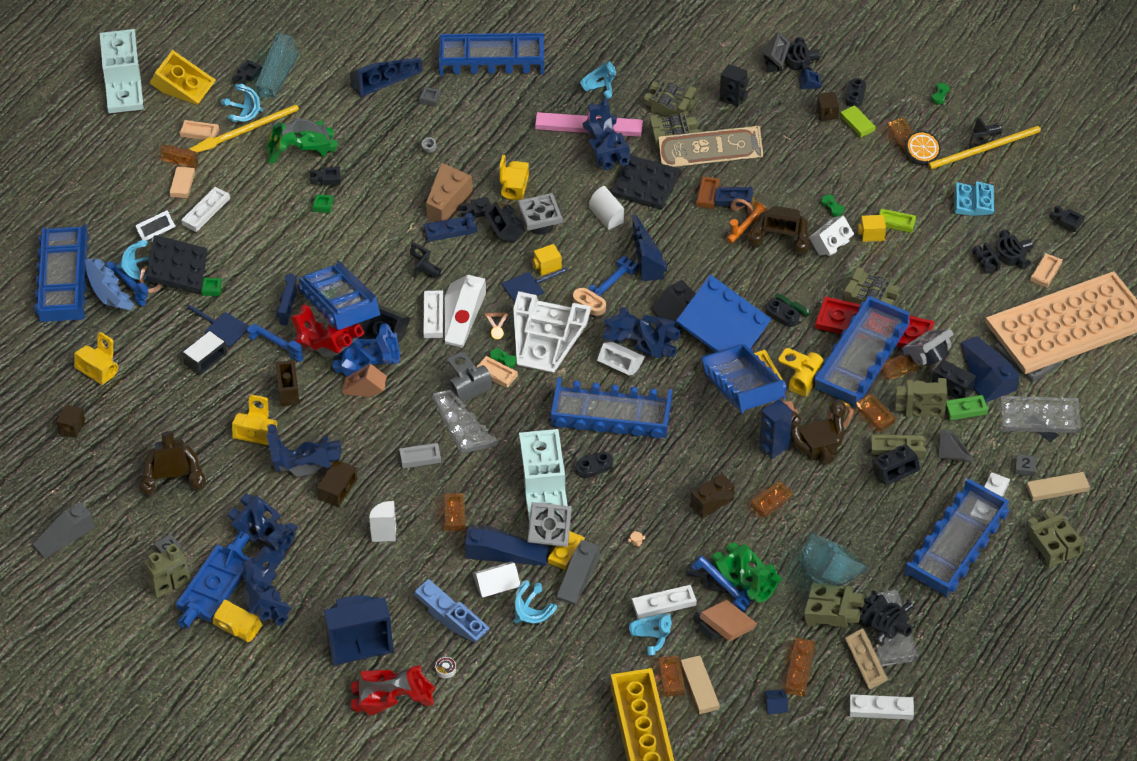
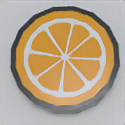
[904,131,941,166]

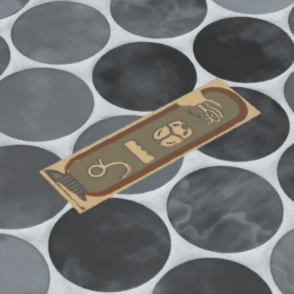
[658,126,763,167]

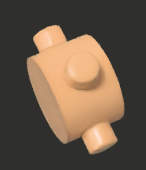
[628,531,645,547]

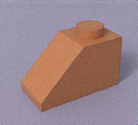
[341,364,387,397]

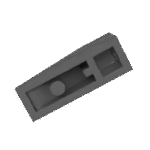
[33,502,94,558]
[557,540,600,606]

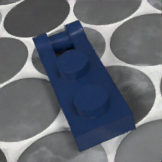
[424,213,478,242]
[276,274,297,325]

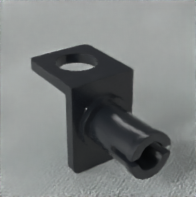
[968,117,1002,148]
[410,242,442,279]
[686,558,733,593]

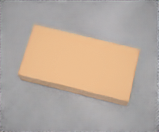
[180,120,219,140]
[170,167,195,198]
[1030,253,1063,288]
[476,356,518,388]

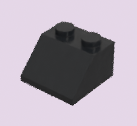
[651,280,696,330]
[358,304,411,343]

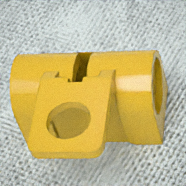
[499,155,529,200]
[74,332,118,385]
[778,348,824,397]
[232,395,277,446]
[213,600,262,642]

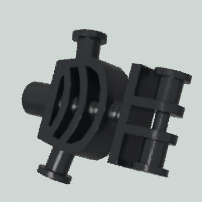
[764,37,820,73]
[972,230,1033,274]
[858,590,915,646]

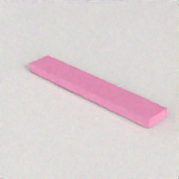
[535,112,643,137]

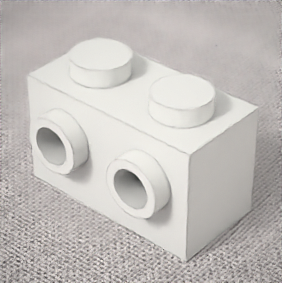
[809,215,854,256]

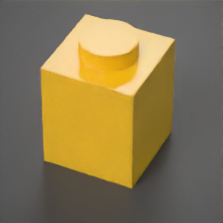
[858,215,886,242]
[532,244,562,276]

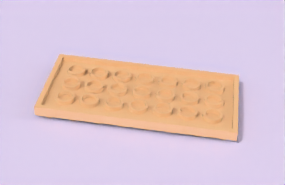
[985,271,1137,374]

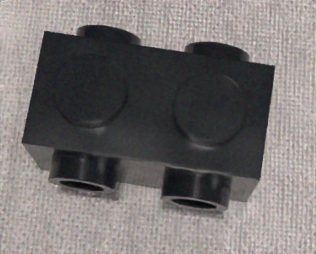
[719,64,749,107]
[484,201,525,244]
[931,359,976,399]
[872,444,920,486]

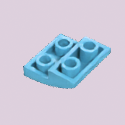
[954,181,994,216]

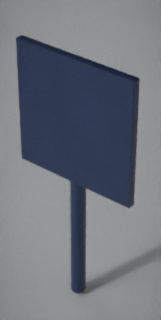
[502,268,568,302]
[188,305,249,348]

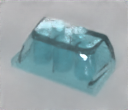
[800,532,869,587]

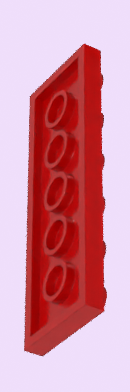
[815,297,935,348]

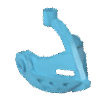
[580,61,616,100]
[220,84,263,122]
[116,240,149,280]
[514,580,557,624]
[629,613,672,656]

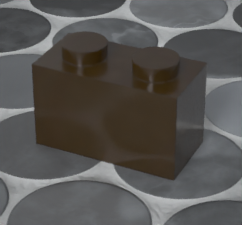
[275,360,300,406]
[316,460,358,507]
[690,473,735,519]

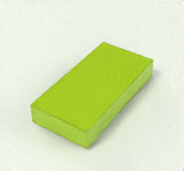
[840,105,876,137]
[879,209,916,233]

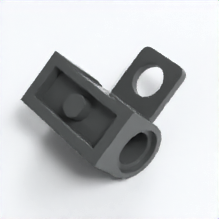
[448,352,492,404]

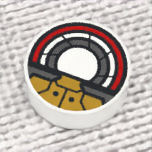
[435,657,456,678]

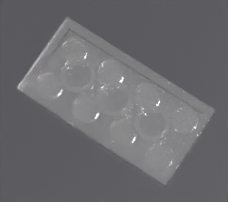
[1000,396,1081,433]

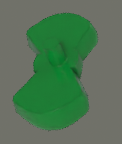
[931,83,950,105]
[821,195,845,217]
[490,348,517,369]

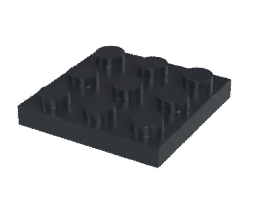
[611,155,681,210]
[145,235,208,294]

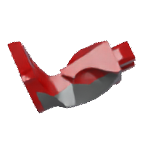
[291,304,364,357]
[351,665,435,716]

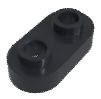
[845,78,866,107]
[766,299,800,327]
[576,452,613,478]

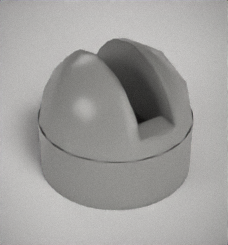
[422,137,437,153]

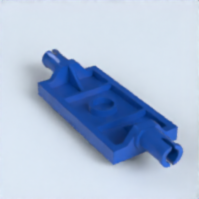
[176,531,252,629]

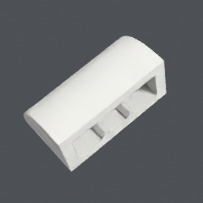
[589,186,624,230]
[597,342,645,375]
[369,501,396,542]
[473,562,520,597]

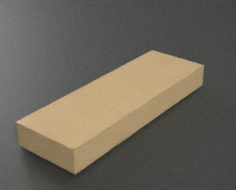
[1026,472,1090,501]
[845,628,888,690]
[681,655,720,714]

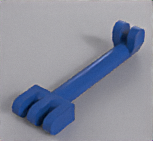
[588,256,639,296]
[106,261,149,306]
[247,324,303,362]
[691,555,752,612]

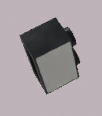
[182,330,227,376]

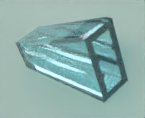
[255,33,299,98]

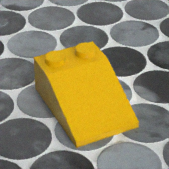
[150,50,216,105]

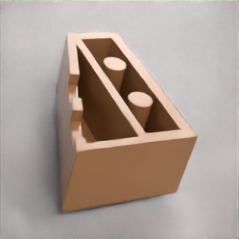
[426,163,472,222]

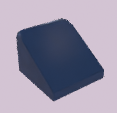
[798,69,822,89]
[764,689,788,714]

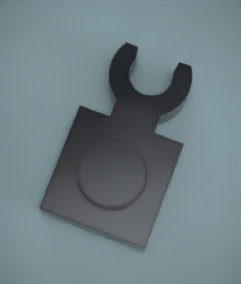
[232,60,262,85]
[309,166,341,185]
[459,197,491,218]
[1049,206,1085,232]
[693,610,724,641]

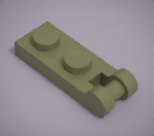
[871,435,926,458]

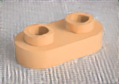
[573,288,606,316]

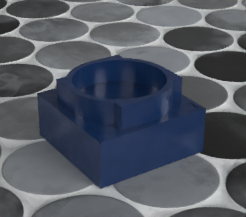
[324,595,394,666]

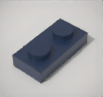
[715,187,754,206]

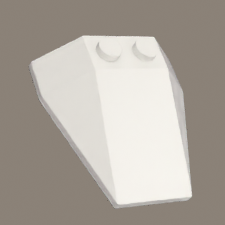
[513,291,591,373]

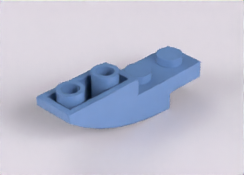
[85,258,134,310]
[414,579,490,643]

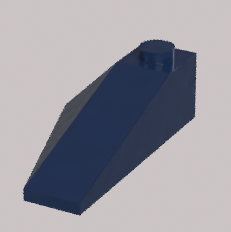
[350,57,422,97]

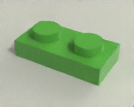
[946,395,988,421]

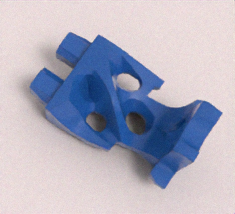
[333,324,400,377]

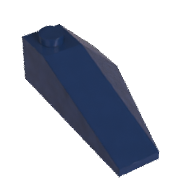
[632,215,667,281]
[961,336,1020,403]
[465,524,548,566]

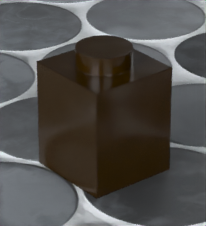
[817,92,839,121]
[56,404,86,438]

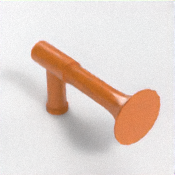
[726,202,767,244]

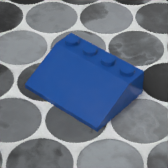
[676,274,771,367]

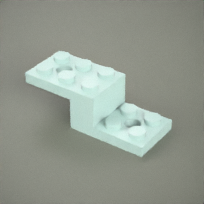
[100,29,144,113]
[519,429,567,521]

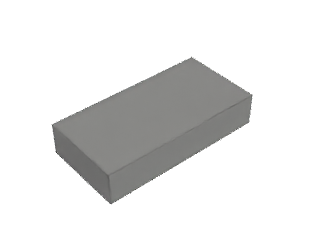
[399,443,441,468]

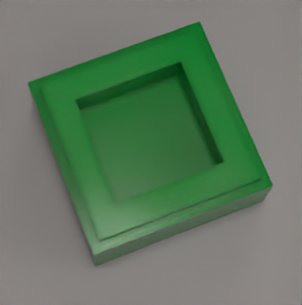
[312,194,334,213]
[201,278,222,296]

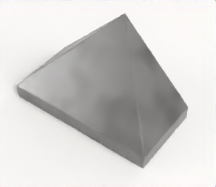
[760,32,790,67]
[135,210,175,241]
[938,429,975,462]

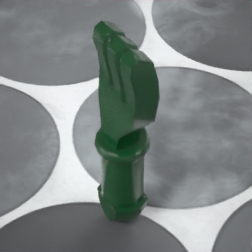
[775,293,810,316]

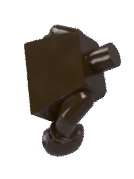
[748,206,809,255]
[790,400,846,464]
[139,431,206,496]

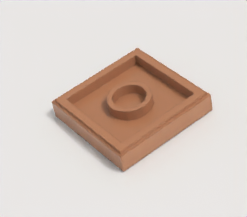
[700,600,757,641]

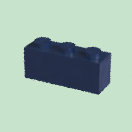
[759,399,793,459]

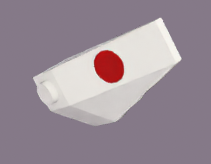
[445,275,486,348]

